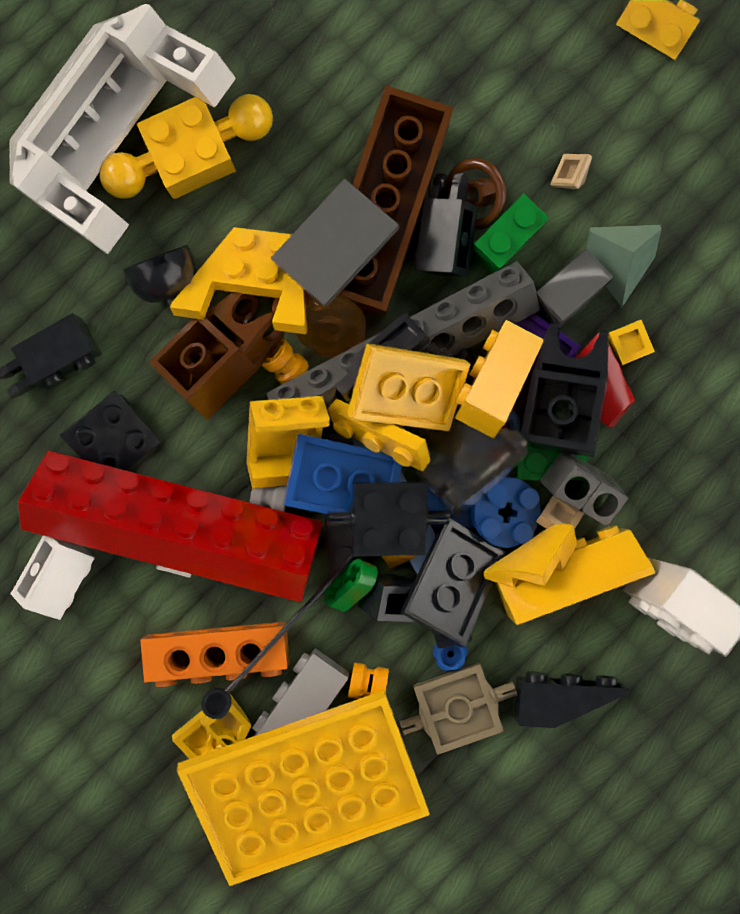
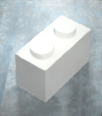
[11,536,95,620]

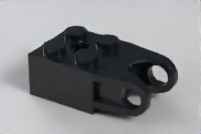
[520,324,609,458]

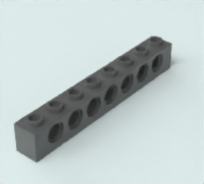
[266,261,540,422]

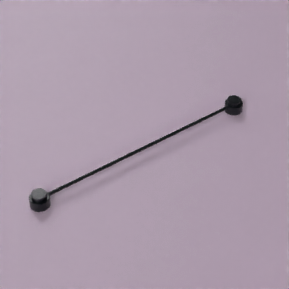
[201,426,469,719]

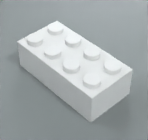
[623,558,740,656]

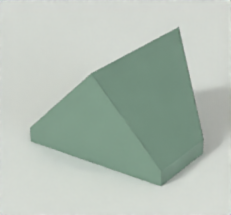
[586,225,661,308]

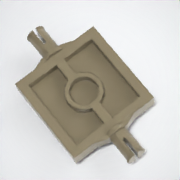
[399,662,518,755]

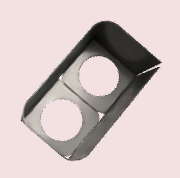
[536,249,614,327]
[540,453,629,526]

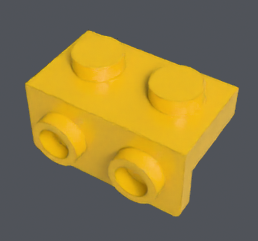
[616,0,700,60]

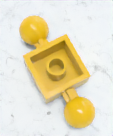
[99,94,273,199]

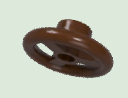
[448,158,507,230]

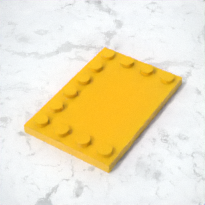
[177,690,430,886]

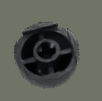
[123,245,197,308]

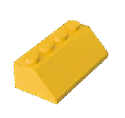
[495,525,655,625]

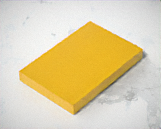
[347,344,470,431]

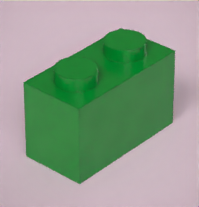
[471,193,549,274]

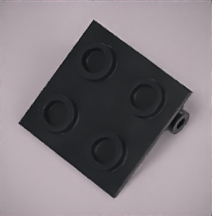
[59,390,161,471]

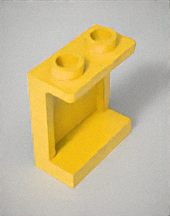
[246,396,330,489]

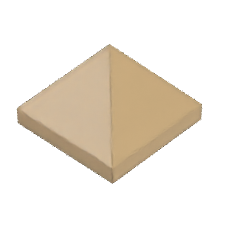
[550,154,592,189]

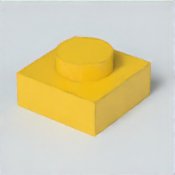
[609,320,655,366]

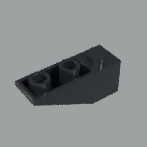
[514,671,629,728]

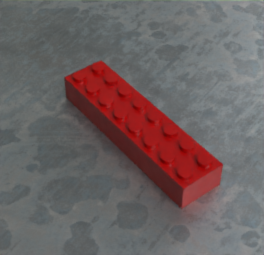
[18,451,323,602]

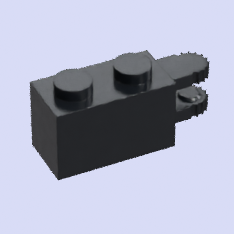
[414,173,478,277]
[0,313,102,398]

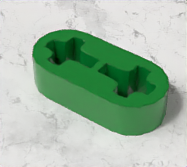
[324,559,378,612]

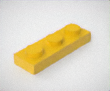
[328,399,431,471]

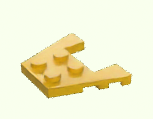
[170,227,307,334]

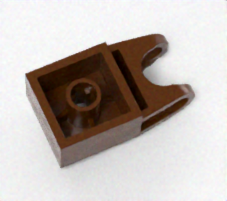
[149,292,285,420]

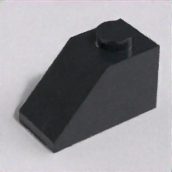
[358,573,415,622]

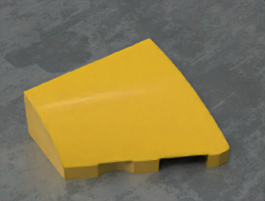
[484,524,577,587]
[172,693,252,759]

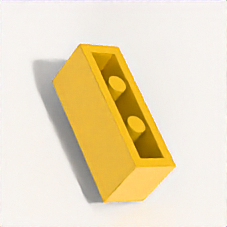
[455,320,544,439]

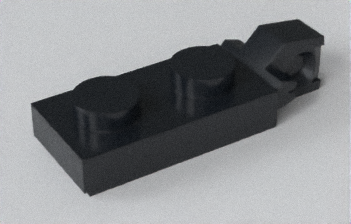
[335,312,431,403]

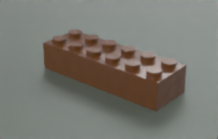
[333,85,454,318]

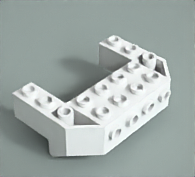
[9,4,236,254]

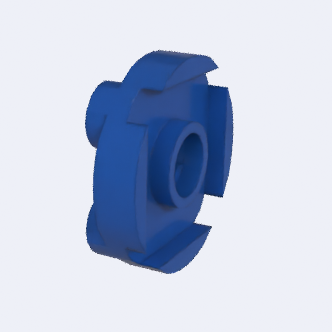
[470,476,541,548]

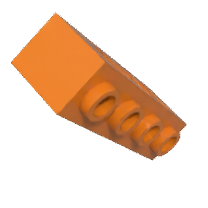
[141,621,290,687]

